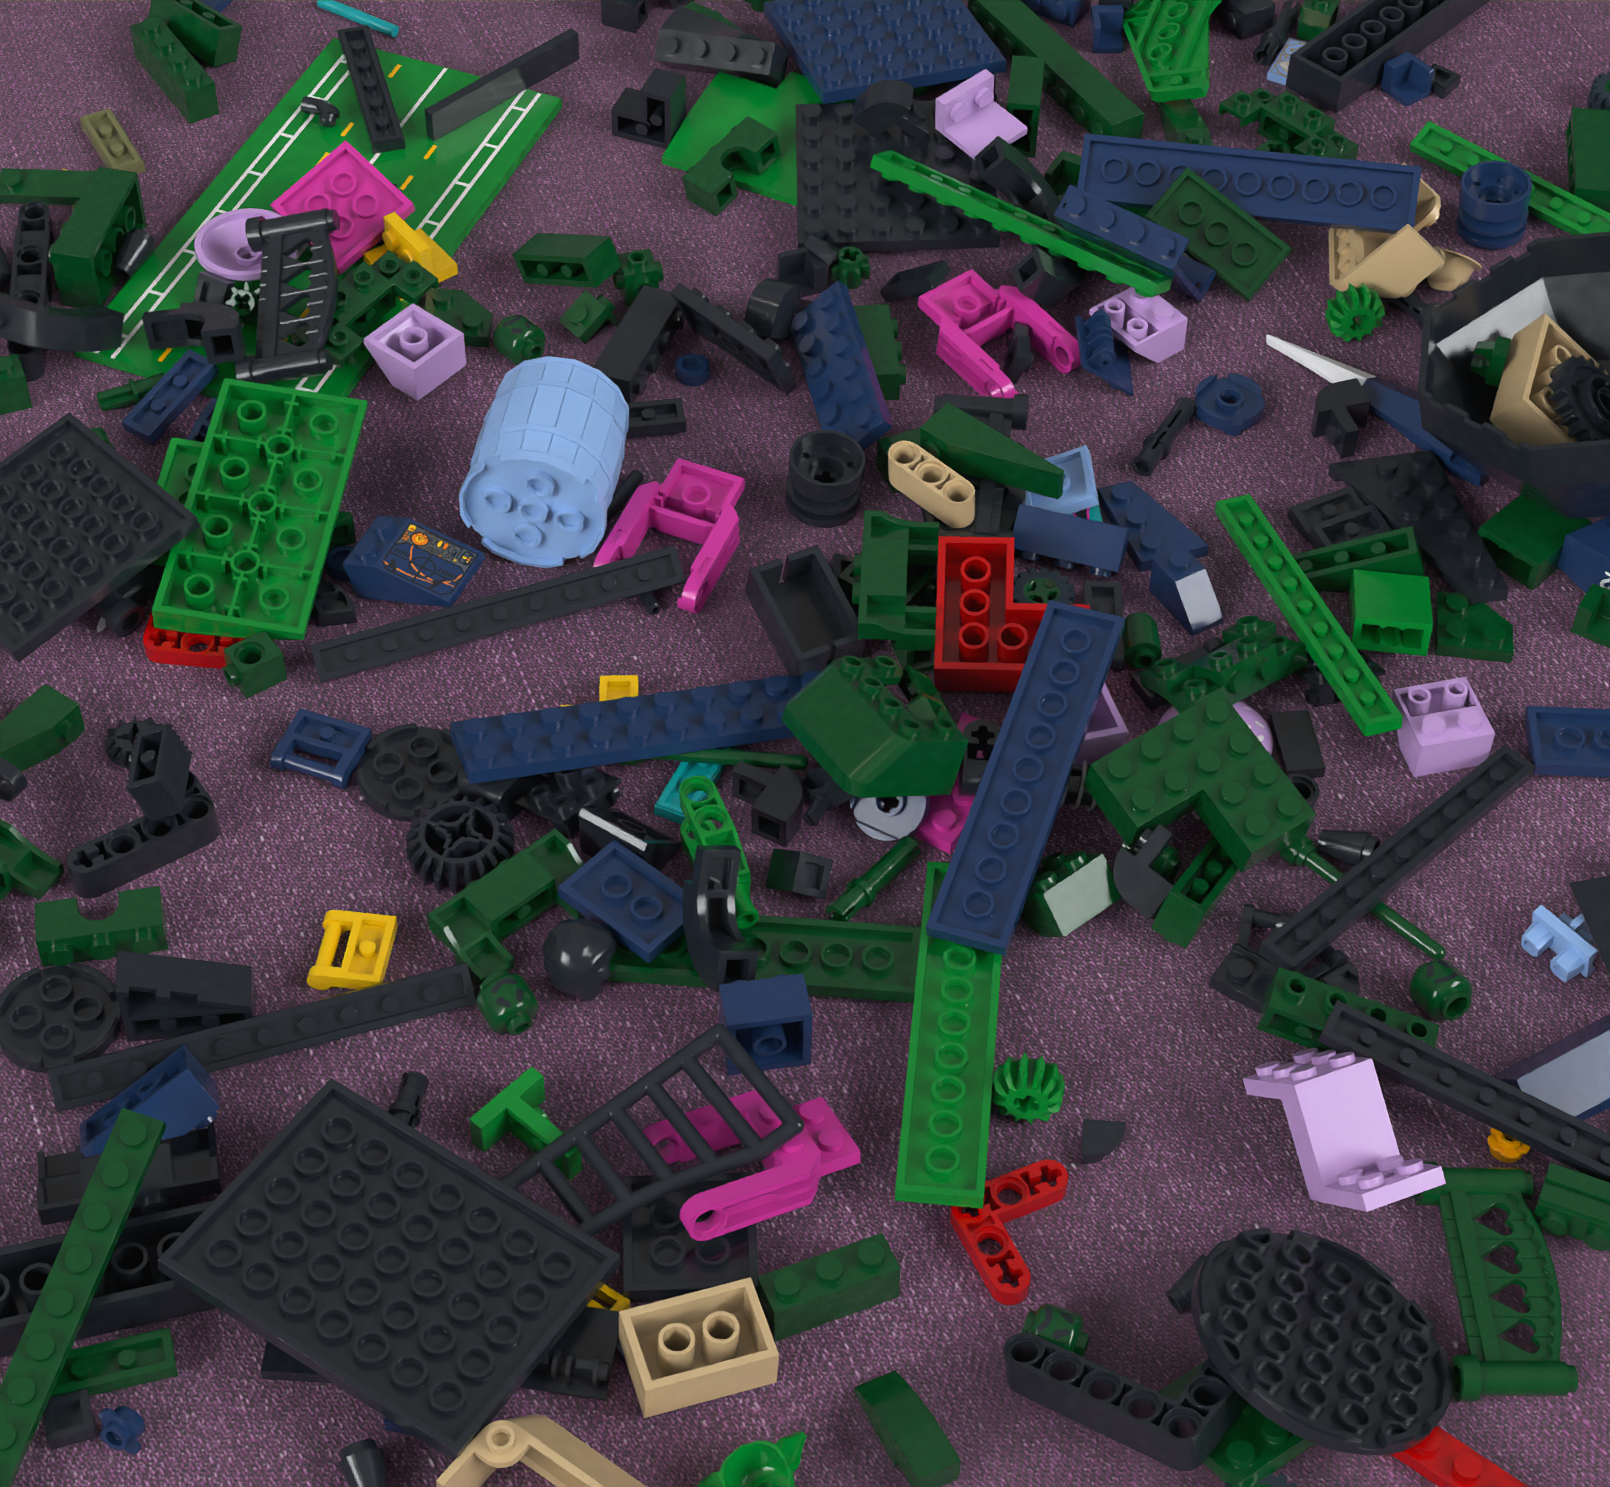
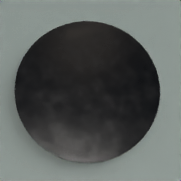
[1191,1228,1452,1455]

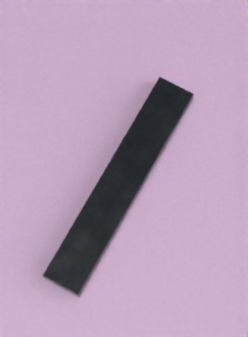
[337,25,405,154]
[424,28,580,141]

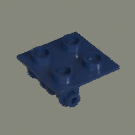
[1075,310,1134,397]

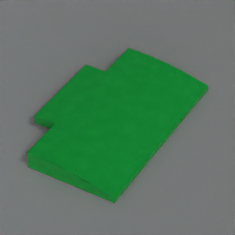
[662,71,856,206]
[151,378,368,640]

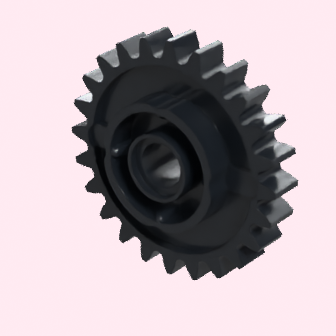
[1548,355,1610,442]

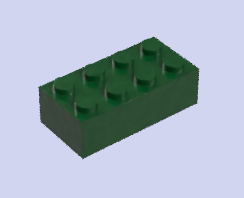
[48,167,147,308]

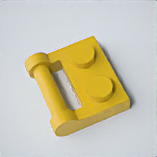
[307,910,398,990]

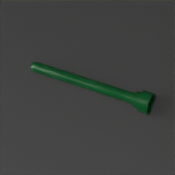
[620,748,809,771]
[1280,836,1446,960]

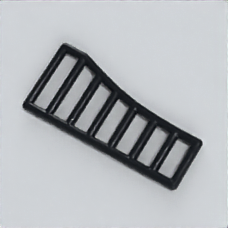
[499,1023,804,1237]

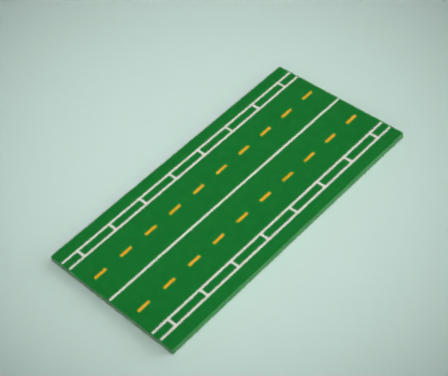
[74,38,562,399]

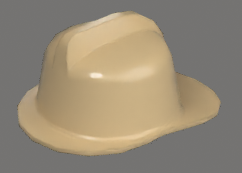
[1427,249,1482,291]

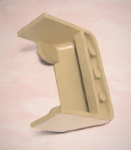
[436,1414,647,1487]

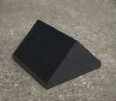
[578,808,682,871]

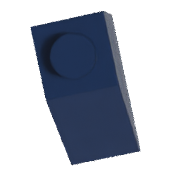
[1149,545,1223,637]

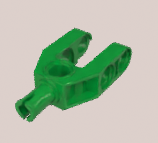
[679,775,759,929]

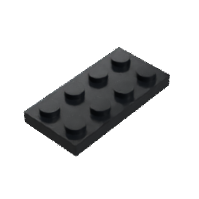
[670,283,797,395]

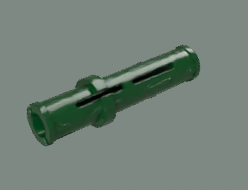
[825,836,921,922]

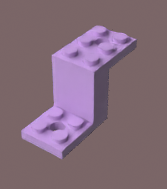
[1243,1048,1446,1212]

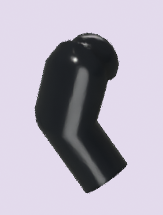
[301,96,340,128]

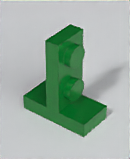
[469,1066,582,1181]

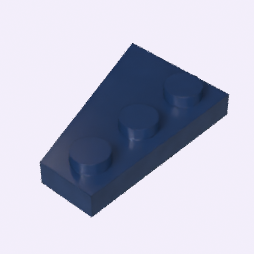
[1097,481,1209,572]

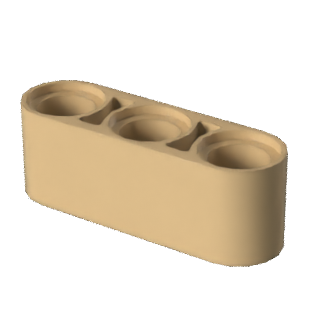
[888,441,975,528]

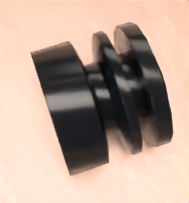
[785,430,865,528]

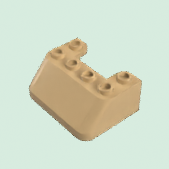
[1329,162,1445,299]

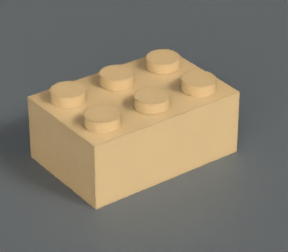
[618,1277,779,1418]

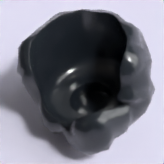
[542,919,616,1002]

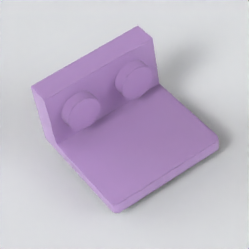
[935,69,1027,160]

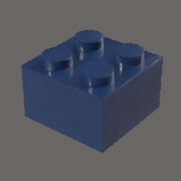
[719,973,812,1076]

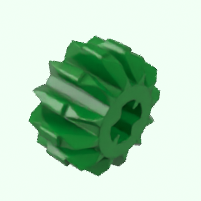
[1324,283,1385,343]
[992,1053,1065,1125]

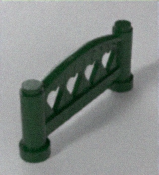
[1413,1161,1578,1402]

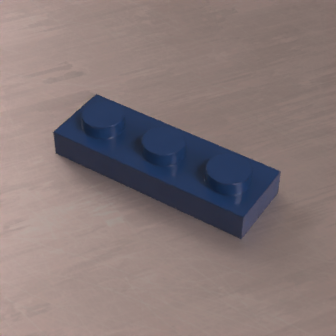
[121,349,219,445]

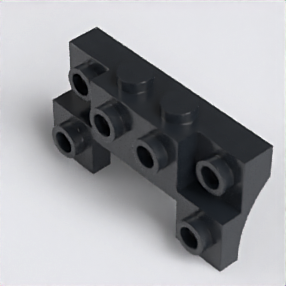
[36,1121,222,1225]

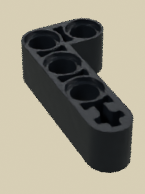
[66,770,219,898]

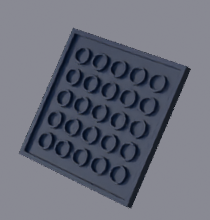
[764,0,1006,104]

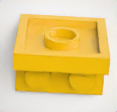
[363,212,458,300]

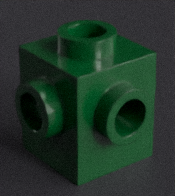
[612,249,664,308]

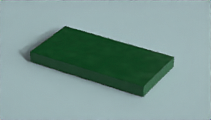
[1144,167,1292,303]

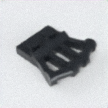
[1209,903,1349,1014]

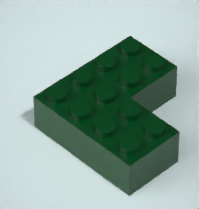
[1083,690,1316,873]

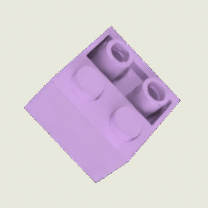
[1089,287,1188,363]
[1392,677,1495,777]

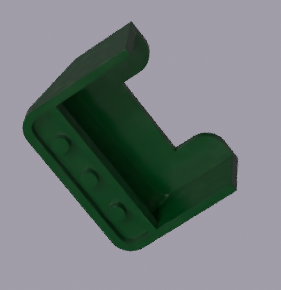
[782,655,969,798]

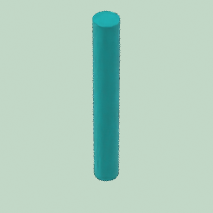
[317,0,399,38]

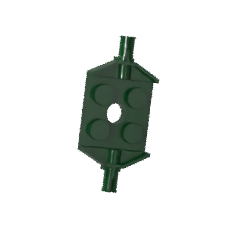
[898,665,954,722]

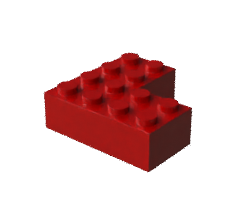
[934,536,1090,692]

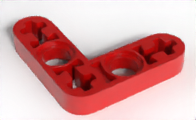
[143,612,246,669]
[950,1159,1068,1305]

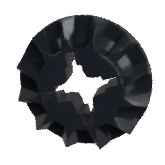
[104,715,163,768]

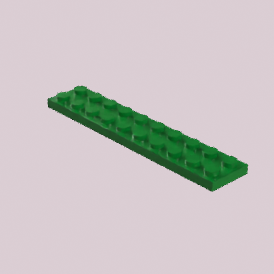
[895,861,1002,1209]

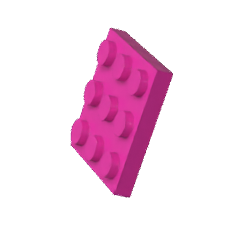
[270,140,415,275]

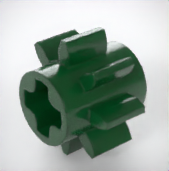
[829,247,870,289]
[226,282,260,326]

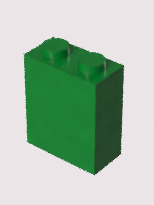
[1348,569,1433,656]

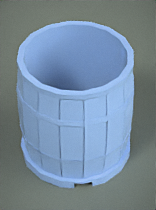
[459,356,629,568]

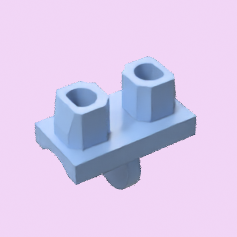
[1521,905,1598,982]

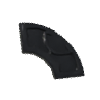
[311,579,357,627]

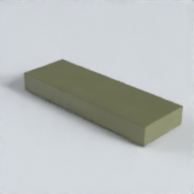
[79,108,146,174]

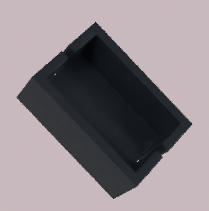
[745,545,867,677]

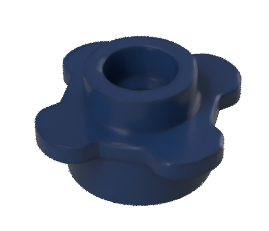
[99,1406,145,1455]

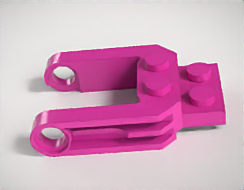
[918,269,1081,398]
[593,458,745,614]
[642,1090,860,1241]

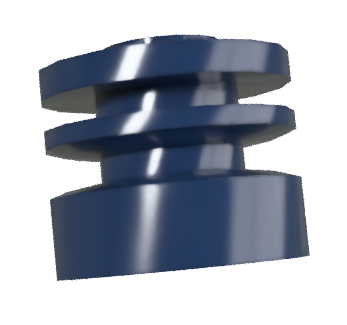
[1456,161,1532,250]

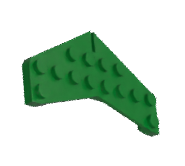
[1122,0,1221,103]

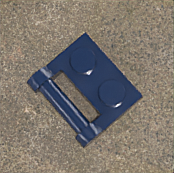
[270,708,372,789]

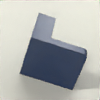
[1089,5,1124,53]
[1380,51,1434,106]

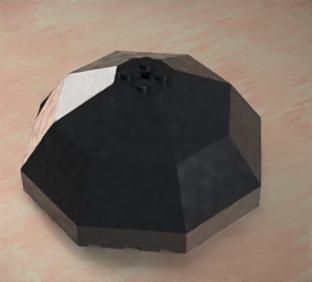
[1418,231,1610,519]

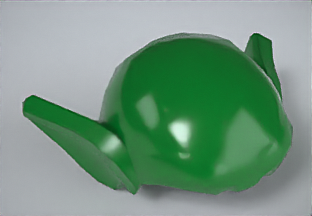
[698,1431,807,1487]

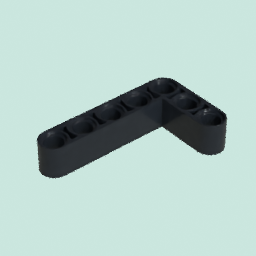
[1003,1333,1248,1471]

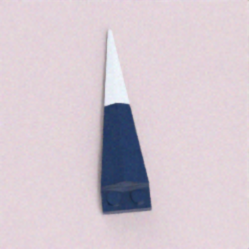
[1266,335,1489,487]

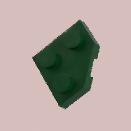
[424,288,493,347]
[1435,591,1514,663]

